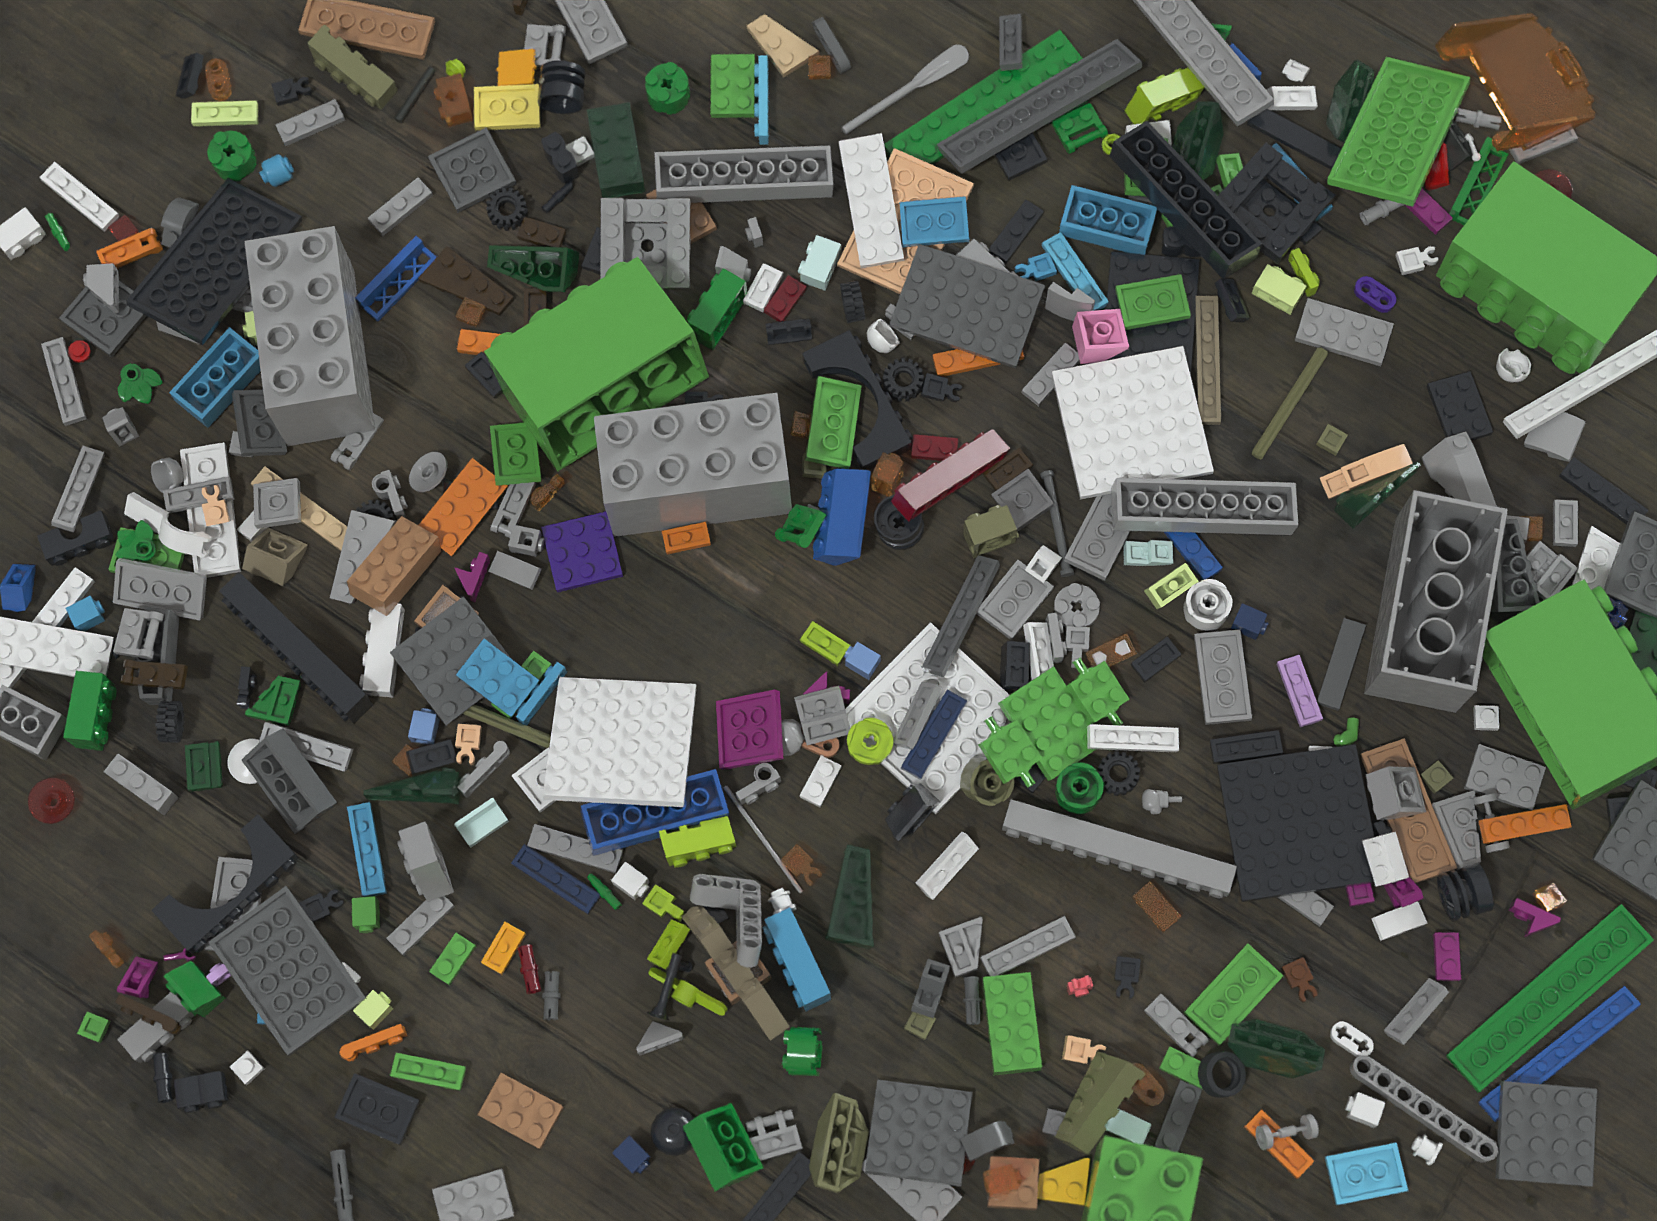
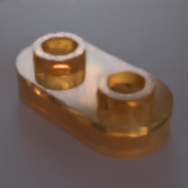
[205,58,232,101]
[1132,1063,1164,1106]

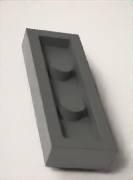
[999,14,1023,71]

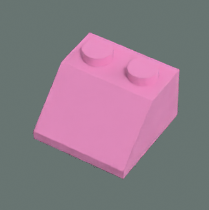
[1072,309,1129,364]

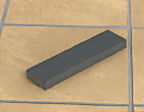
[1317,618,1366,711]

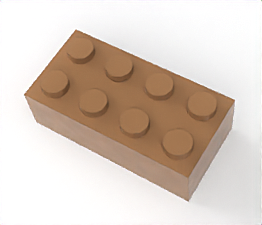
[347,516,441,616]

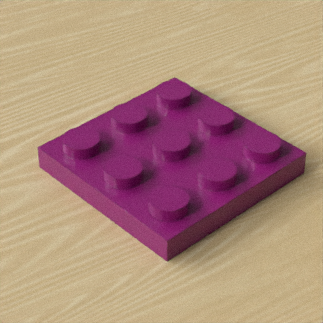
[716,690,784,770]

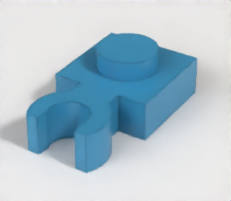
[1015,252,1057,281]

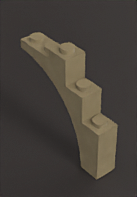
[682,905,790,1041]

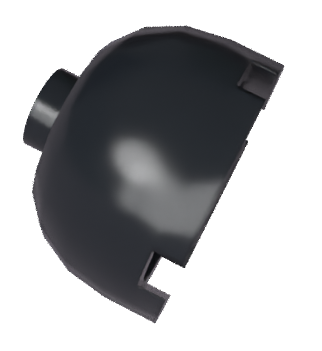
[650,1107,694,1156]

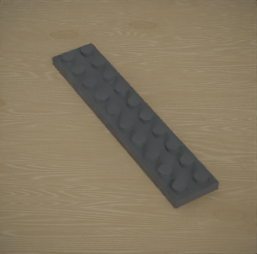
[937,39,1142,174]

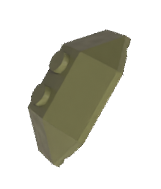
[809,1093,868,1193]

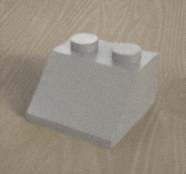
[1366,767,1426,820]

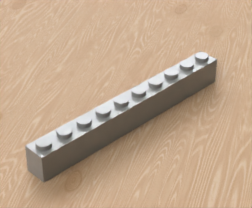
[1002,800,1237,898]

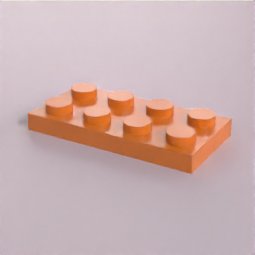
[419,458,508,557]

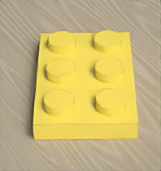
[474,84,540,131]

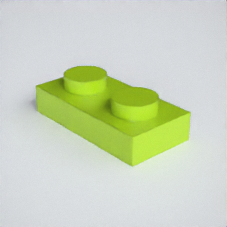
[1288,248,1319,297]
[800,621,851,666]
[647,919,690,970]

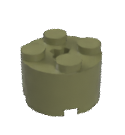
[960,756,1014,806]

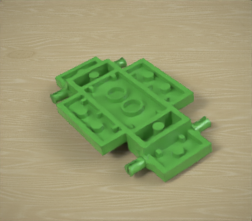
[978,657,1129,788]

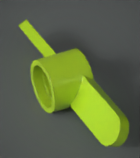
[648,968,727,1016]

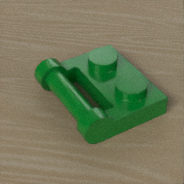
[1051,103,1108,154]
[775,504,826,548]

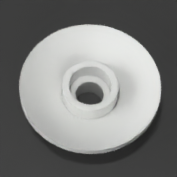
[228,739,259,784]

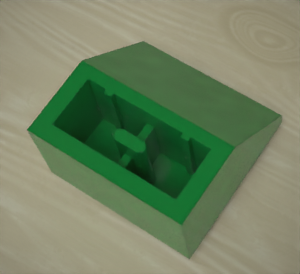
[164,961,226,1017]

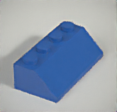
[813,469,871,566]

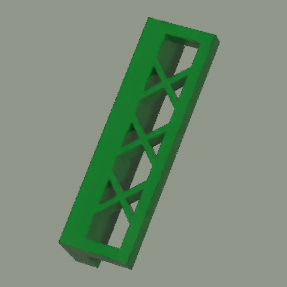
[1449,136,1508,225]

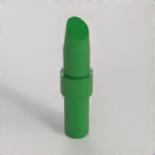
[45,213,70,252]
[587,874,622,910]

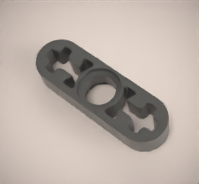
[812,17,851,74]

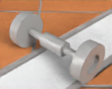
[1473,793,1510,853]
[1255,1114,1318,1150]

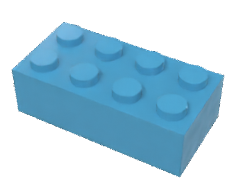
[1059,185,1157,255]
[169,327,261,428]
[762,908,831,1011]

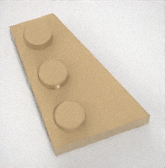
[747,14,819,77]

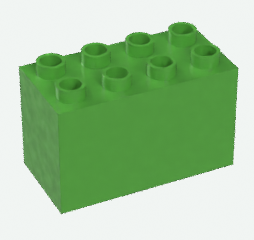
[1436,161,1657,374]
[484,256,709,471]
[1482,579,1657,810]
[1081,1136,1203,1221]

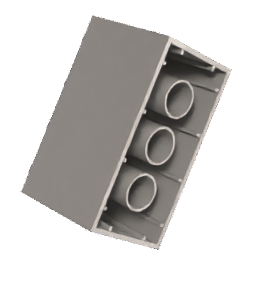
[245,226,375,446]
[594,393,792,537]
[1364,490,1508,713]

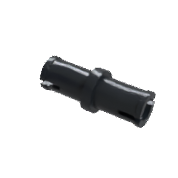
[152,1053,173,1103]

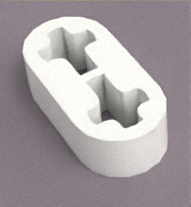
[1330,1022,1373,1057]

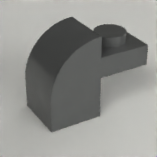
[161,197,199,247]
[911,959,950,1018]
[960,1120,1015,1161]

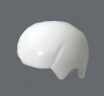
[867,319,899,353]
[1496,348,1531,382]

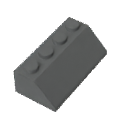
[242,728,337,834]

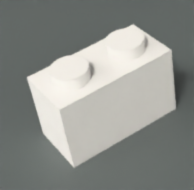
[0,208,46,260]
[1362,832,1409,886]

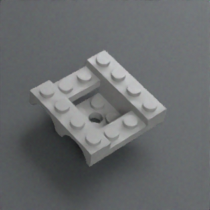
[601,198,691,289]

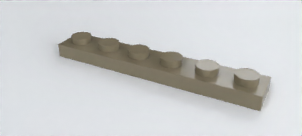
[1195,296,1221,425]

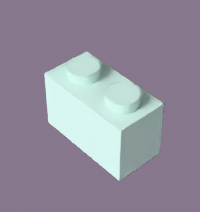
[798,235,842,291]

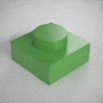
[77,1012,111,1043]

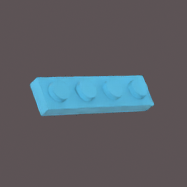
[754,56,768,145]
[1042,232,1109,311]

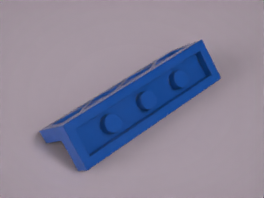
[355,236,436,322]

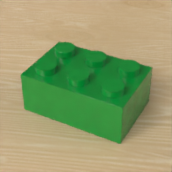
[687,268,747,350]
[63,671,117,751]
[683,1103,764,1191]

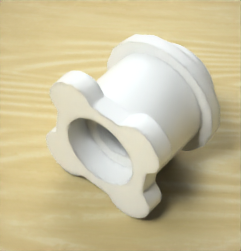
[768,888,796,915]
[1411,1134,1443,1165]

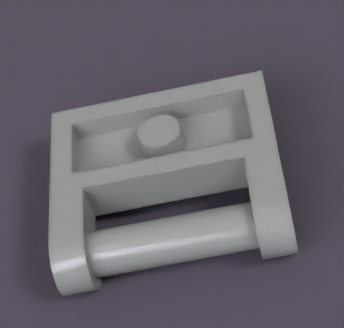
[524,24,566,69]
[113,608,164,659]

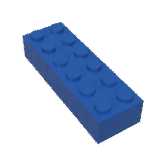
[581,769,729,856]

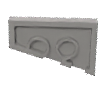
[1432,790,1481,871]

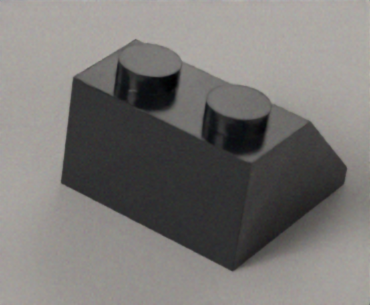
[885,783,940,841]

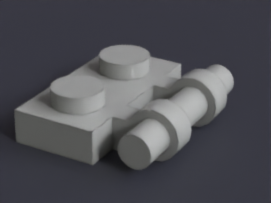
[746,1110,803,1161]

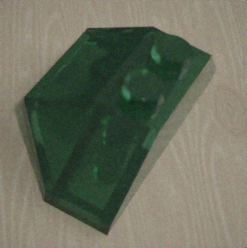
[1326,60,1374,143]
[1172,102,1224,180]
[1228,1019,1325,1079]

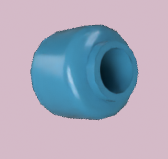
[259,154,294,187]

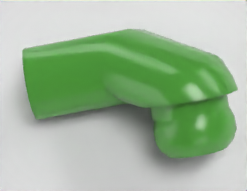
[1334,718,1359,747]

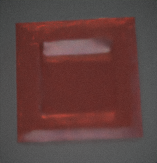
[108,215,139,241]

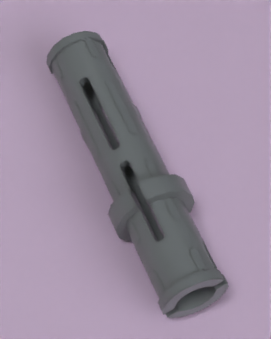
[330,1150,354,1221]

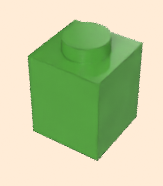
[352,897,380,933]

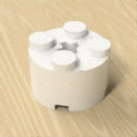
[1184,579,1232,630]

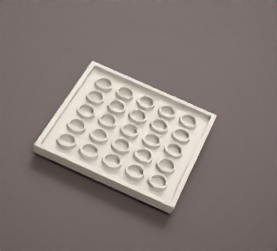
[1051,346,1214,499]
[845,622,1010,814]
[543,677,696,807]

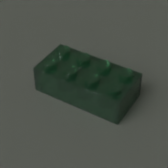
[587,102,646,198]

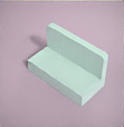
[454,798,509,848]

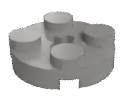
[1054,583,1100,628]

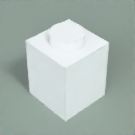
[1025,545,1062,583]
[611,862,649,901]
[1345,1092,1385,1128]

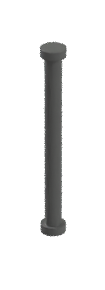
[1040,470,1074,577]

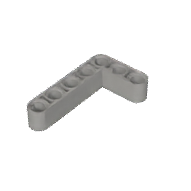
[690,874,762,967]

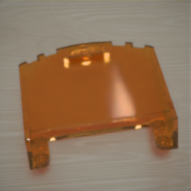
[1435,13,1595,151]

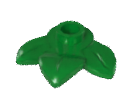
[118,364,162,404]
[115,520,156,561]

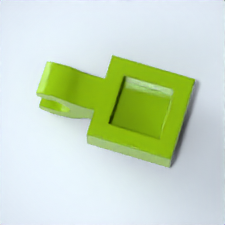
[642,884,685,922]

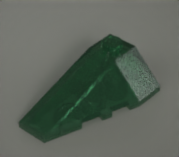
[363,768,461,804]

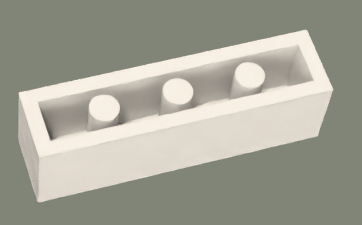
[360,604,405,698]

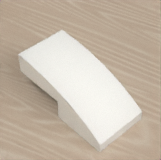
[1372,902,1427,941]

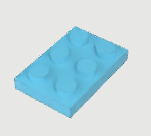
[1325,1143,1408,1205]

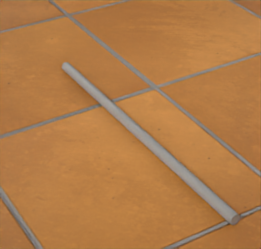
[724,785,803,894]

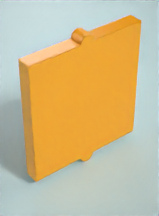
[497,49,537,86]

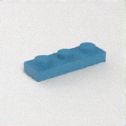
[516,662,567,726]

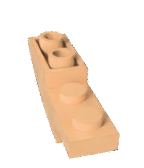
[1320,444,1413,499]

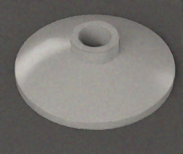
[409,452,447,492]

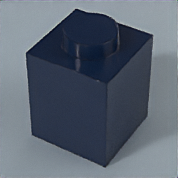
[1231,603,1268,640]
[612,1136,651,1175]

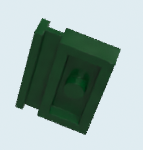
[185,741,223,792]

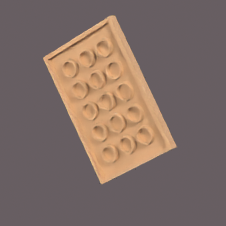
[837,148,974,294]

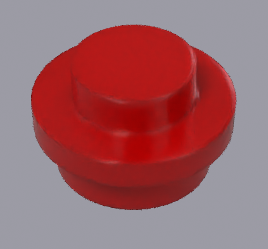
[68,341,91,362]

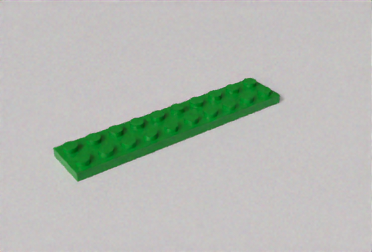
[884,30,1083,165]
[1446,904,1654,1093]

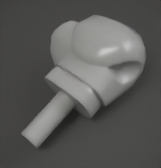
[1142,789,1182,814]

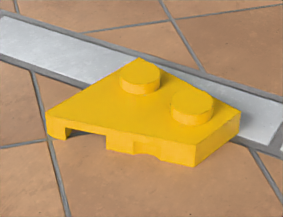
[1037,1158,1090,1206]

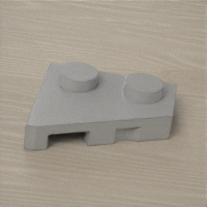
[939,917,982,977]

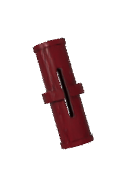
[517,945,542,994]

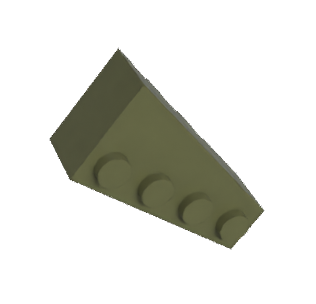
[307,24,398,110]
[1055,1051,1146,1154]

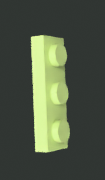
[191,101,258,126]

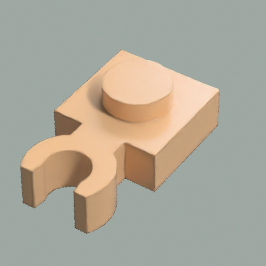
[202,484,230,526]
[455,724,482,765]
[1062,1036,1106,1064]

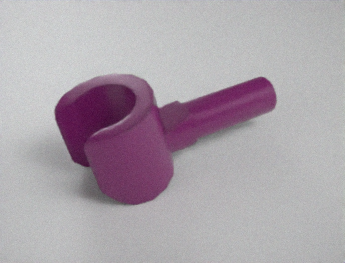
[164,948,196,962]

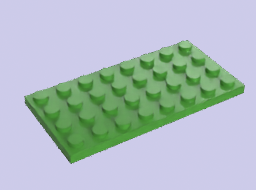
[1327,57,1470,207]

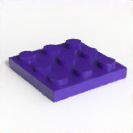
[542,512,623,593]

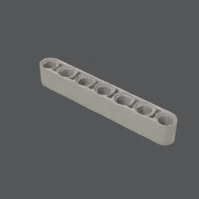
[1350,1055,1498,1163]

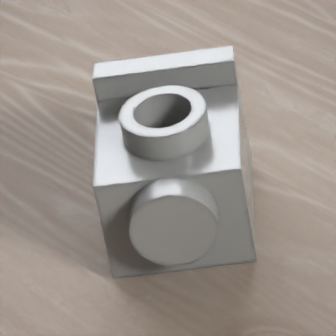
[508,525,545,557]

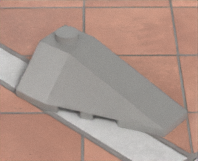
[1422,432,1497,507]

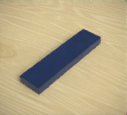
[901,689,967,780]
[511,844,601,915]

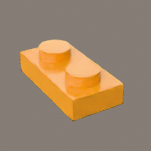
[481,922,526,975]

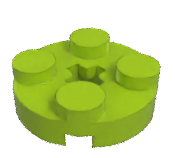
[847,718,893,765]

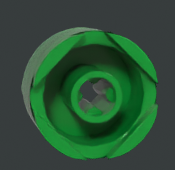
[645,62,690,114]
[207,131,256,182]
[1055,763,1103,814]
[782,1027,822,1076]

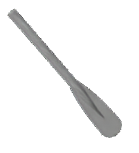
[841,45,969,134]

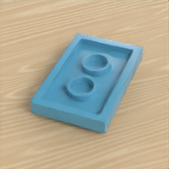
[900,196,969,247]
[456,639,539,717]

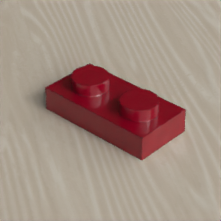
[764,275,807,322]
[911,434,958,461]

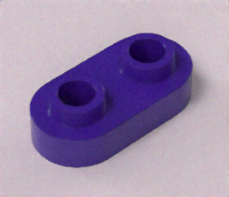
[1354,276,1396,313]

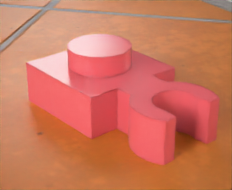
[1067,976,1093,997]

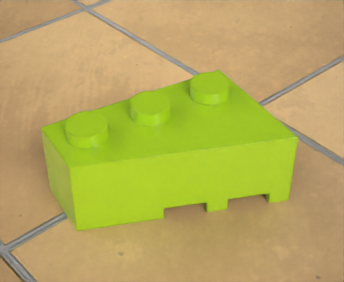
[1124,68,1204,125]
[659,816,736,868]

